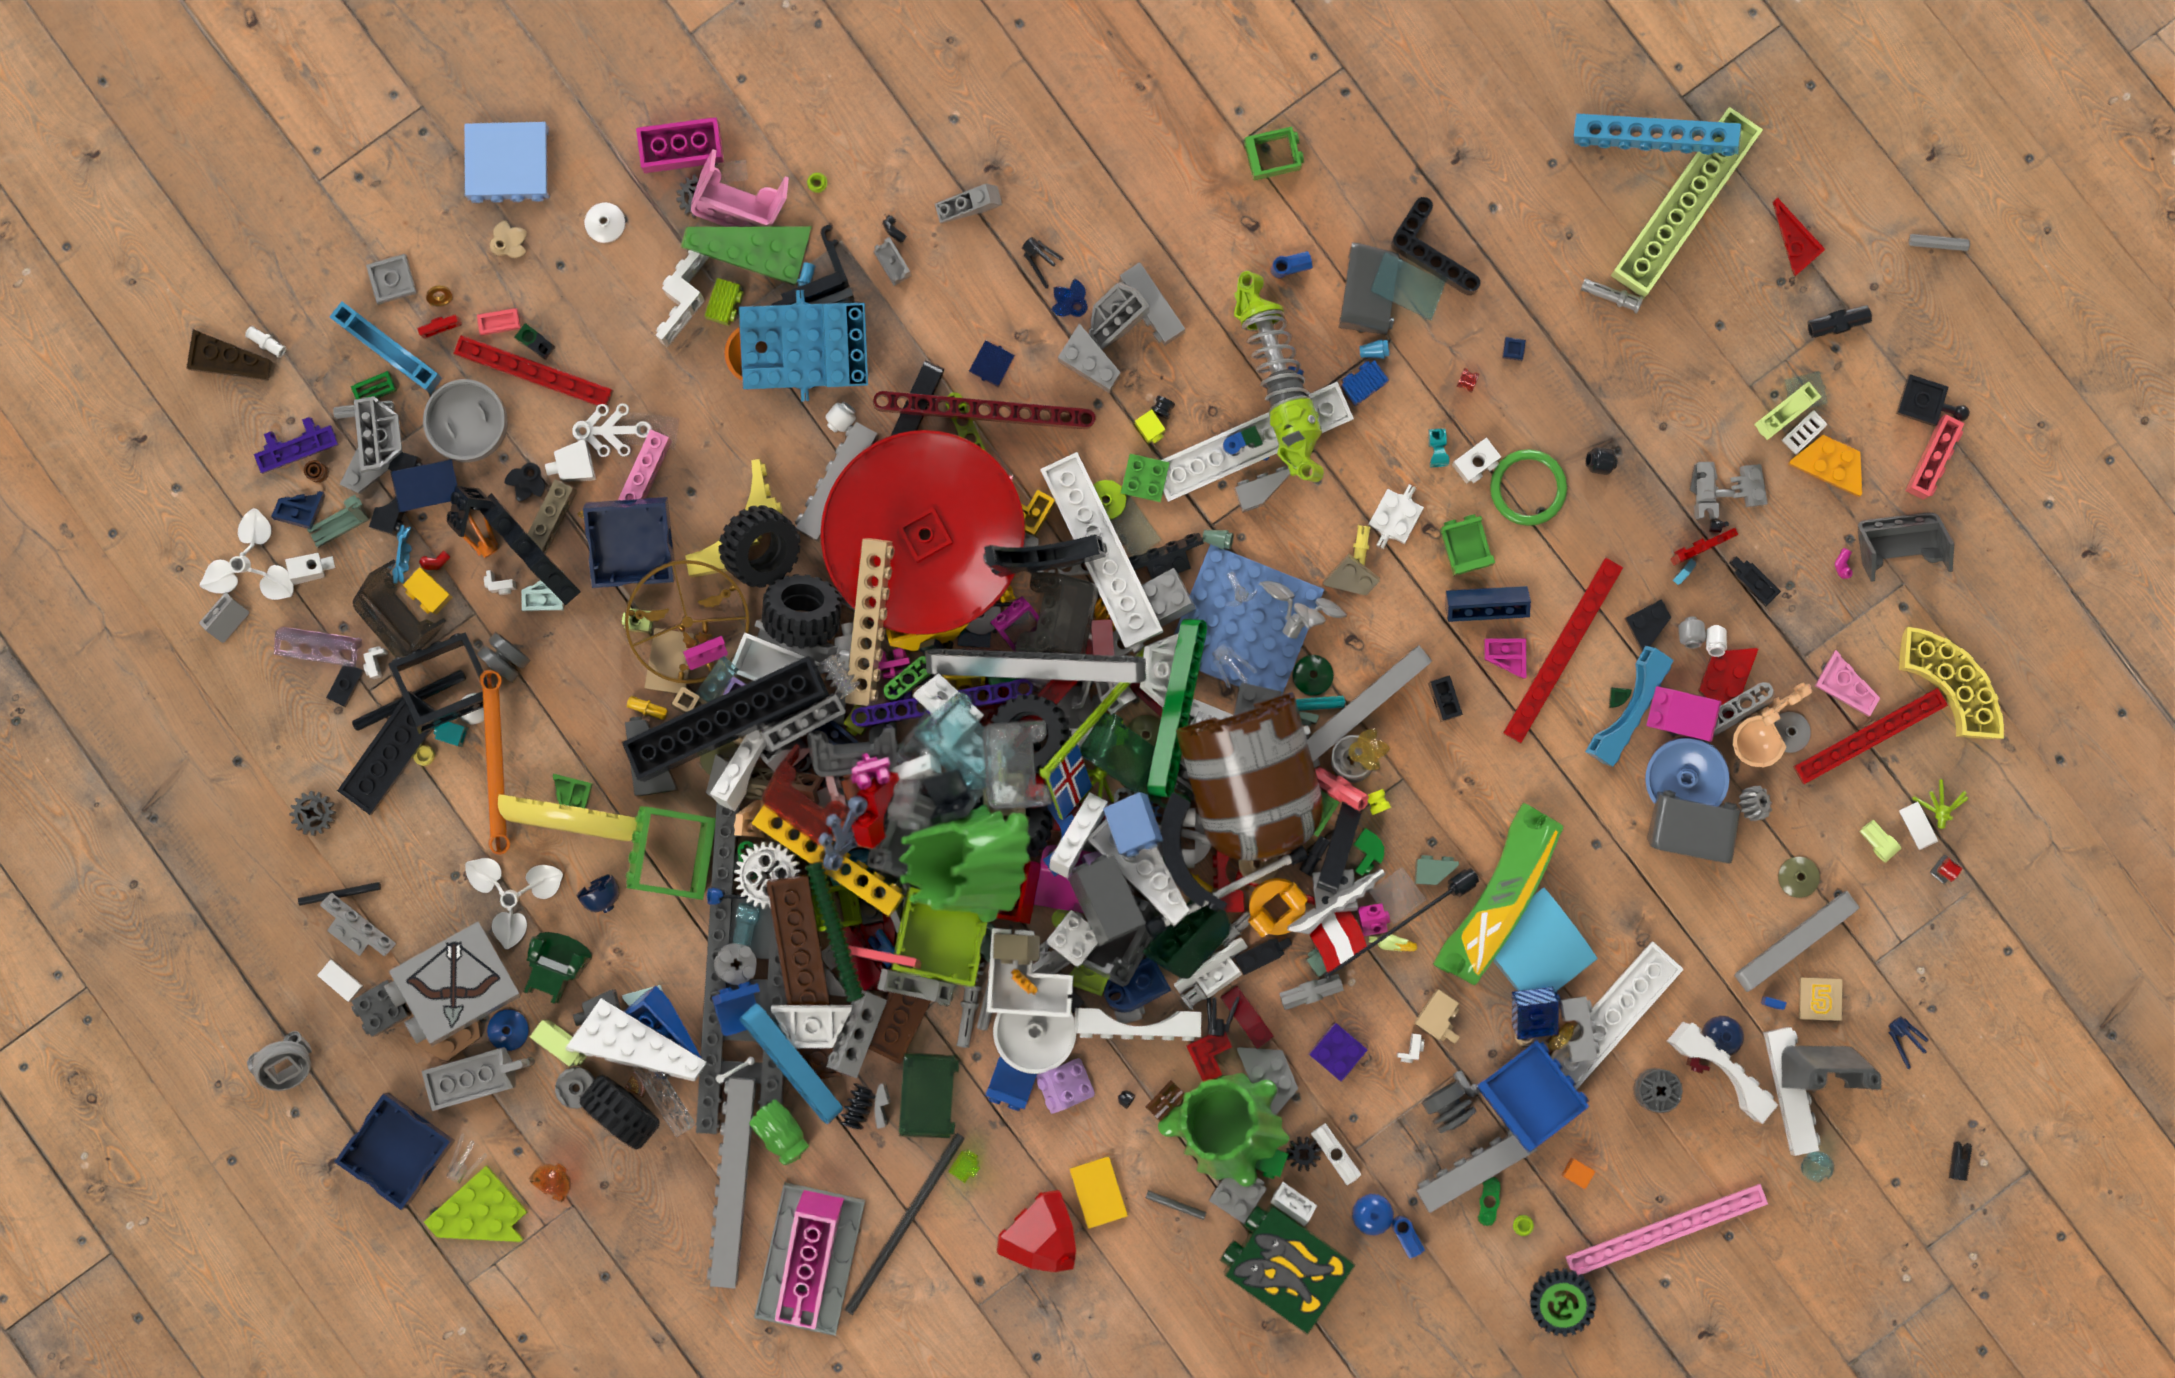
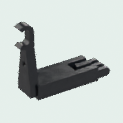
[771,225,850,305]

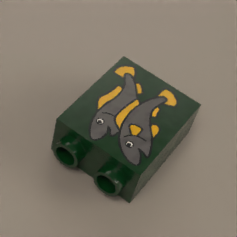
[1219,1204,1355,1335]

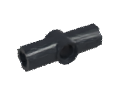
[1807,305,1872,338]

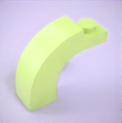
[1754,381,1821,440]

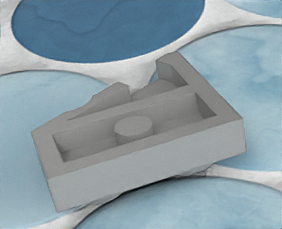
[340,448,390,494]

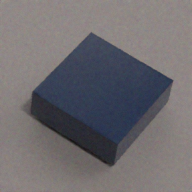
[1502,337,1526,361]

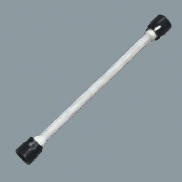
[1145,845,1308,937]

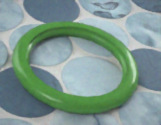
[1490,449,1567,526]

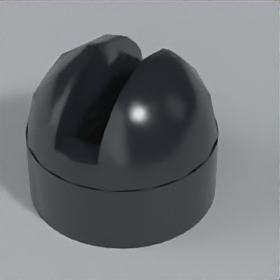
[1118,1090,1136,1109]

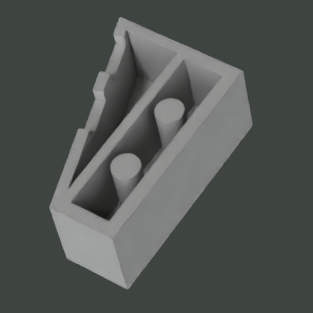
[1058,323,1121,394]

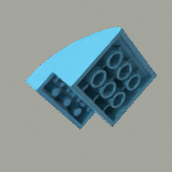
[1493,888,1598,1010]

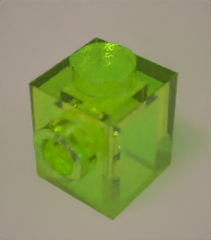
[948,1149,980,1183]

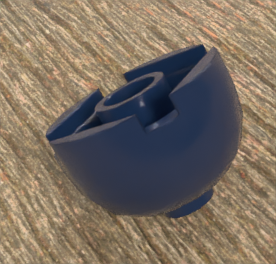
[577,874,619,913]
[1701,1016,1744,1056]

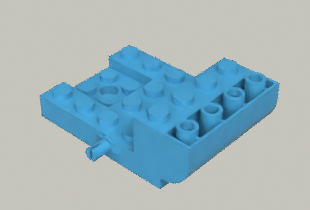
[739,290,868,401]

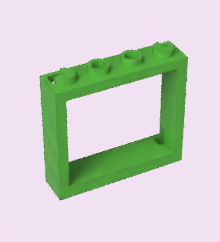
[625,806,716,900]

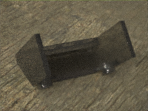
[352,559,446,658]

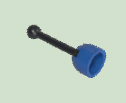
[707,888,755,905]

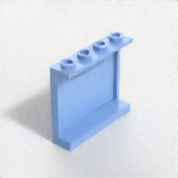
[465,122,549,203]

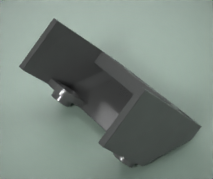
[1858,512,1955,582]

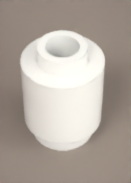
[1706,625,1727,657]

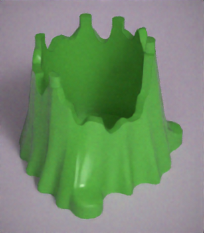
[899,805,1030,923]
[1158,1073,1289,1187]

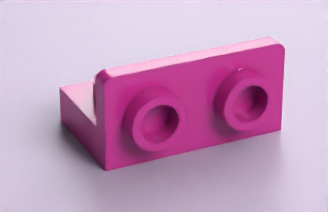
[682,636,728,670]

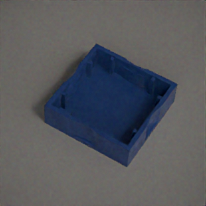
[583,497,675,588]
[334,1092,455,1210]

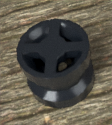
[1151,395,1175,419]

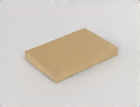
[645,628,696,694]

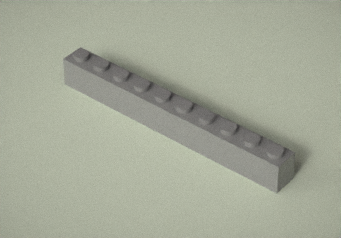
[707,1076,757,1289]

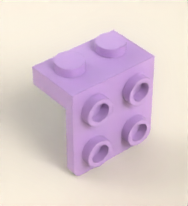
[1036,1058,1095,1114]

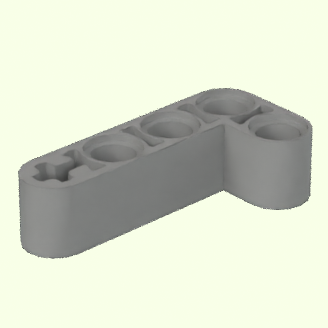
[1713,682,1775,736]

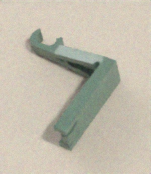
[307,495,370,548]

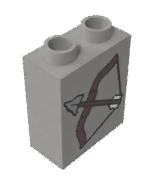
[384,922,520,1047]

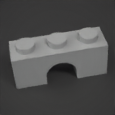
[1559,996,1600,1063]

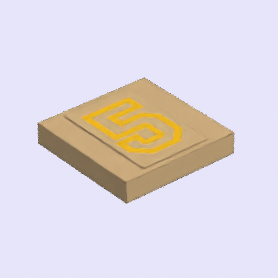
[1799,978,1842,1021]

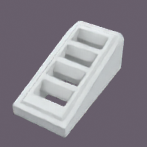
[1781,410,1827,455]

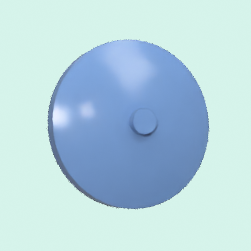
[1645,737,1730,807]

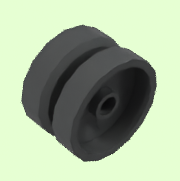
[477,632,531,683]

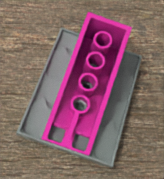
[754,1182,865,1336]

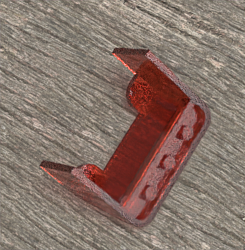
[762,744,858,846]

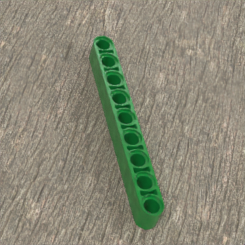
[1147,619,1207,797]

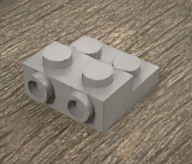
[1209,1177,1266,1223]

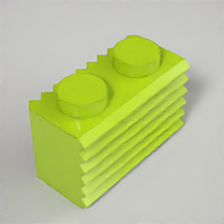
[704,278,744,326]

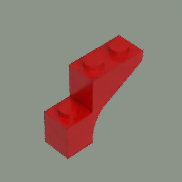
[851,771,899,849]

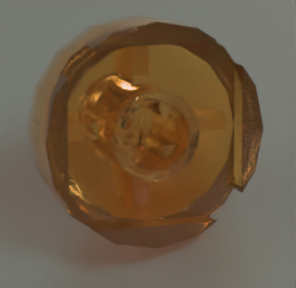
[529,1163,571,1203]

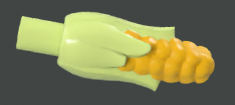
[1368,933,1418,952]

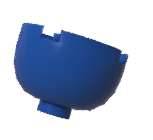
[1352,1193,1394,1236]

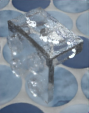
[887,779,930,830]

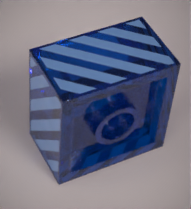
[1512,987,1559,1040]

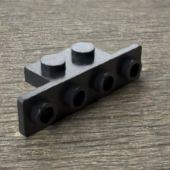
[1128,533,1204,580]

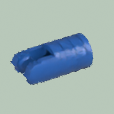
[867,928,895,969]

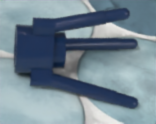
[1888,1016,1928,1069]

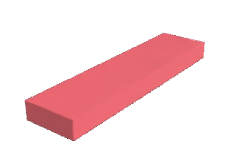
[848,946,922,969]

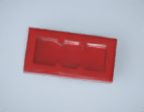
[417,314,462,339]

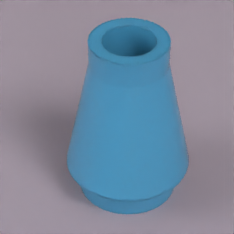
[1359,339,1390,359]

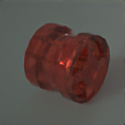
[1456,368,1479,393]

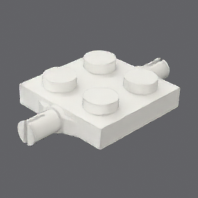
[1368,484,1424,549]

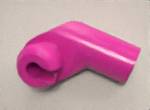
[1835,548,1853,579]

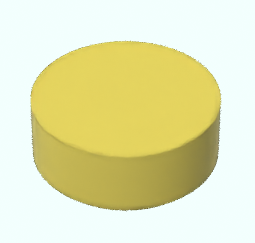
[413,745,435,766]

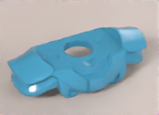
[392,525,412,584]

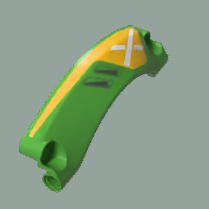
[1433,803,1563,985]

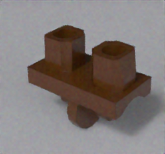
[1145,1080,1185,1121]

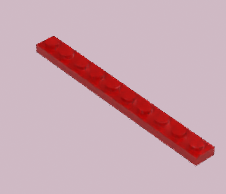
[1503,557,1623,744]

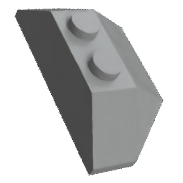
[1089,282,1149,350]
[354,396,402,473]

